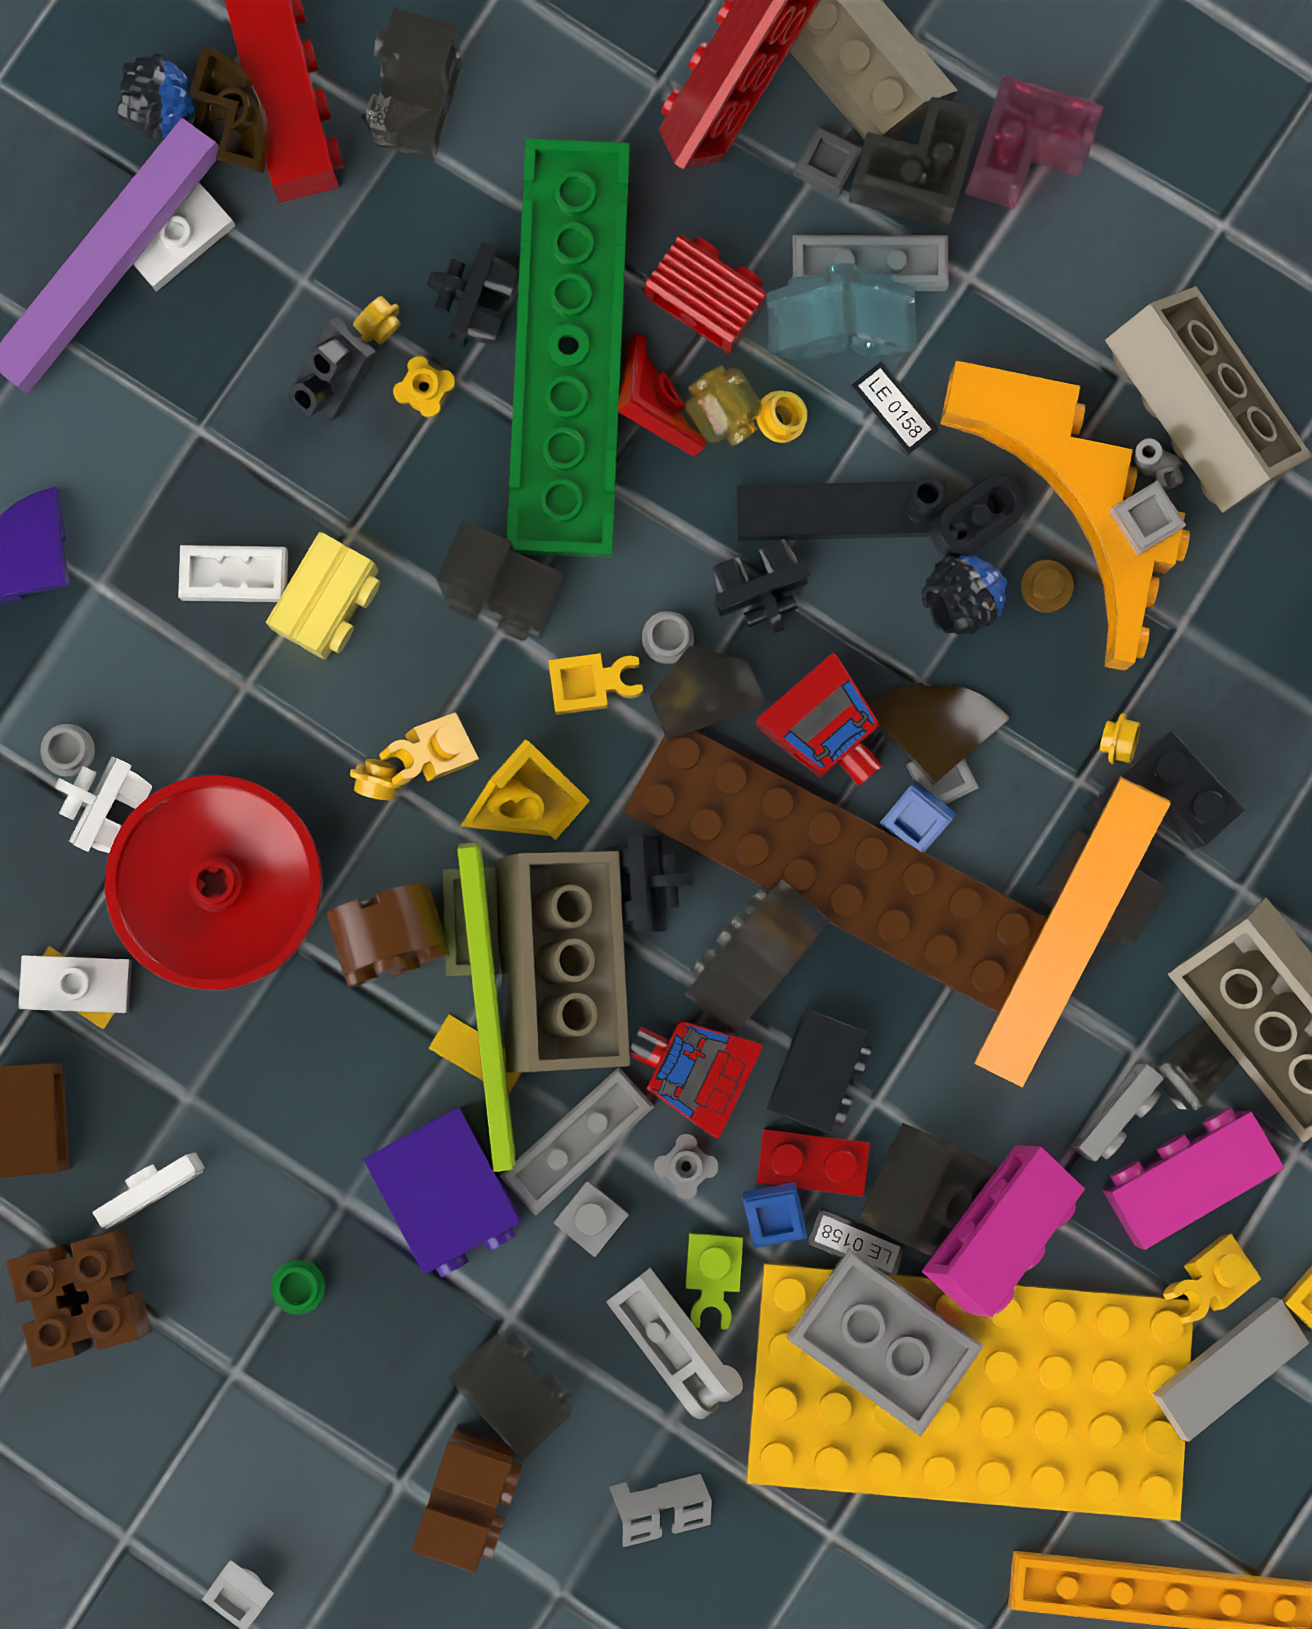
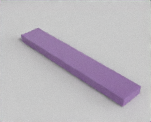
[0,118,219,395]

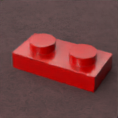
[756,1129,870,1197]

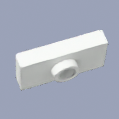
[132,183,235,292]
[178,545,288,602]
[18,956,132,1013]
[92,1152,205,1229]

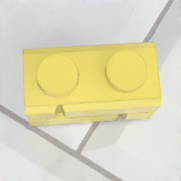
[266,532,381,660]

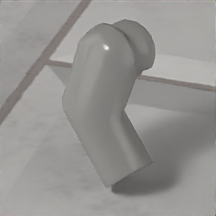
[1134,438,1184,490]

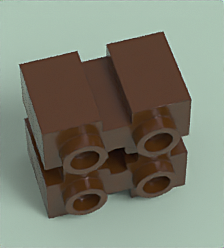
[6,1227,152,1368]
[411,1426,523,1573]

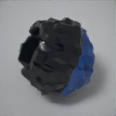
[117,54,194,140]
[921,555,1008,635]

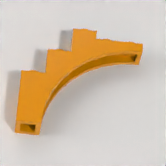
[940,361,1190,671]

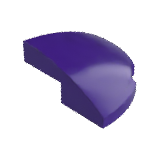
[0,487,70,604]

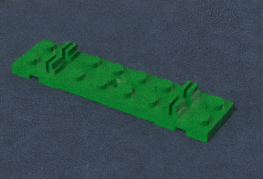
[506,139,630,558]

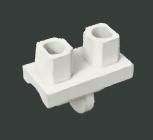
[54,756,152,853]

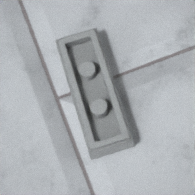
[792,235,949,291]
[500,1067,655,1216]
[1152,1297,1310,1442]

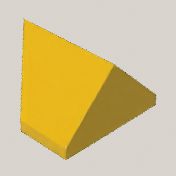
[460,739,590,840]

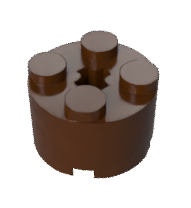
[326,883,450,988]

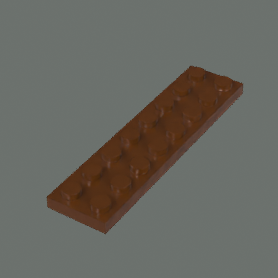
[623,719,1047,1013]

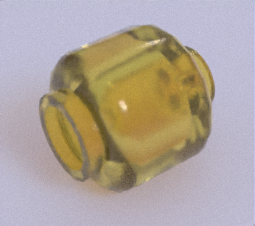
[685,364,763,446]

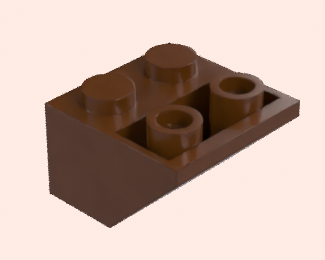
[0,1063,69,1178]

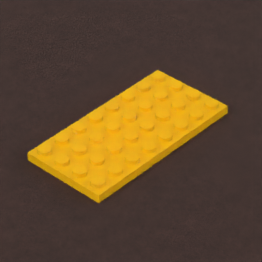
[746,1263,1193,1521]

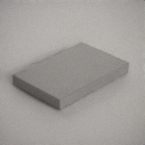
[786,1248,984,1436]

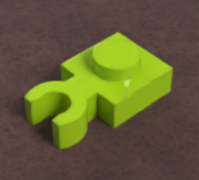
[686,1233,743,1330]

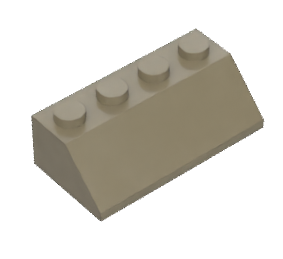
[790,0,958,156]
[1105,286,1312,513]
[496,851,630,1073]
[1168,898,1312,1143]

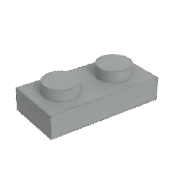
[1070,1064,1164,1162]

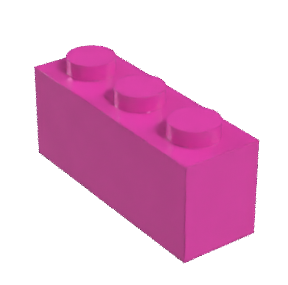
[1102,1107,1285,1250]
[922,1145,1085,1318]

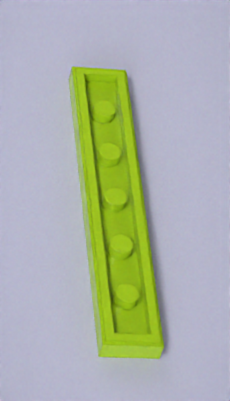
[457,842,516,1172]

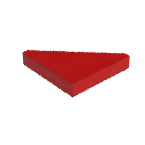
[618,332,706,457]

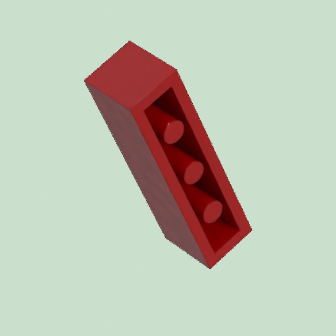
[225,0,344,203]

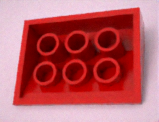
[659,0,821,169]

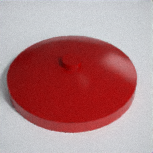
[105,775,323,990]

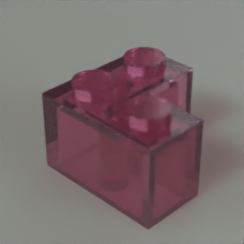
[965,75,1103,209]

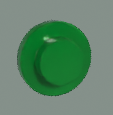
[271,1260,326,1315]

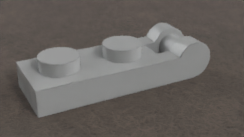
[606,1268,743,1419]

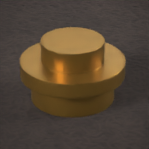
[1020,560,1074,613]

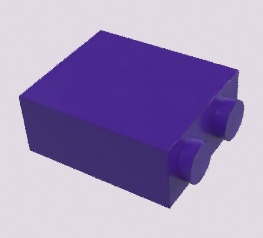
[363,1106,523,1277]

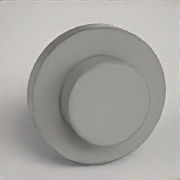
[642,611,694,664]
[40,724,95,777]

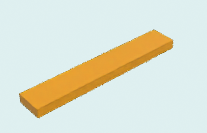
[974,777,1171,1087]
[1008,1551,1312,1629]

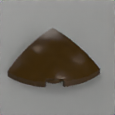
[188,45,269,174]
[867,683,1010,785]

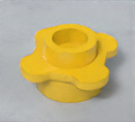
[393,356,455,418]
[350,759,401,801]

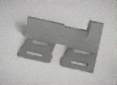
[609,1474,712,1547]

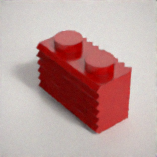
[645,235,767,354]

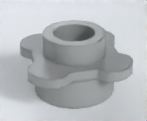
[654,1134,718,1199]

